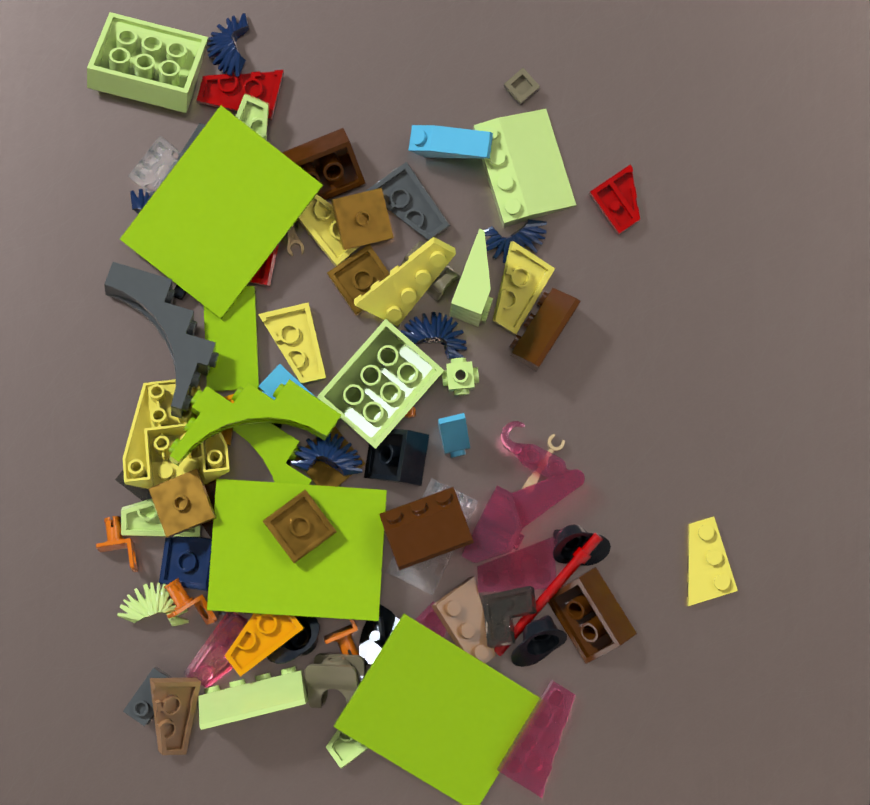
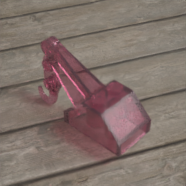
[460,421,585,564]

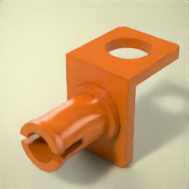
[96,516,138,572]
[164,578,217,625]
[324,619,359,655]

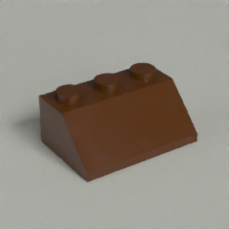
[282,128,366,200]
[509,288,581,372]
[379,487,474,571]
[548,567,637,664]

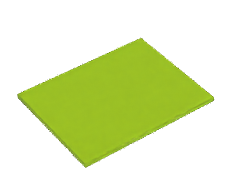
[120,105,323,319]
[207,479,387,621]
[333,614,544,805]

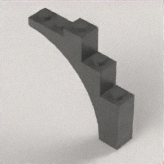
[104,262,219,418]

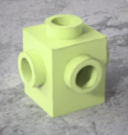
[442,358,479,396]

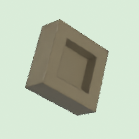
[504,68,540,105]

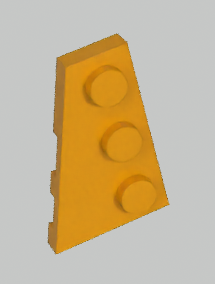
[225,613,304,677]

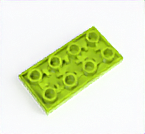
[204,286,259,391]

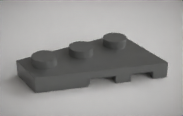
[364,162,451,240]

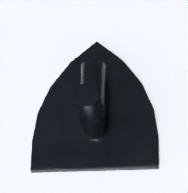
[359,604,399,666]

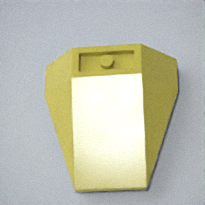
[123,379,230,489]

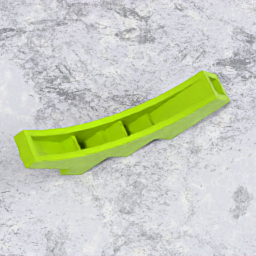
[168,379,341,466]
[233,422,312,485]

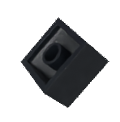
[364,429,429,486]

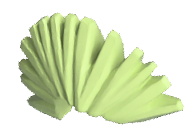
[117,582,189,627]

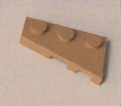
[432,576,496,664]
[150,678,201,755]

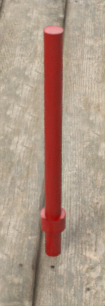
[494,532,603,656]

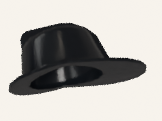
[553,524,611,566]
[511,615,567,667]
[266,616,319,664]

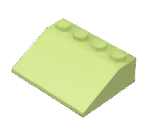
[87,12,208,113]
[473,109,576,228]
[450,228,493,327]
[316,319,444,449]
[199,666,308,730]

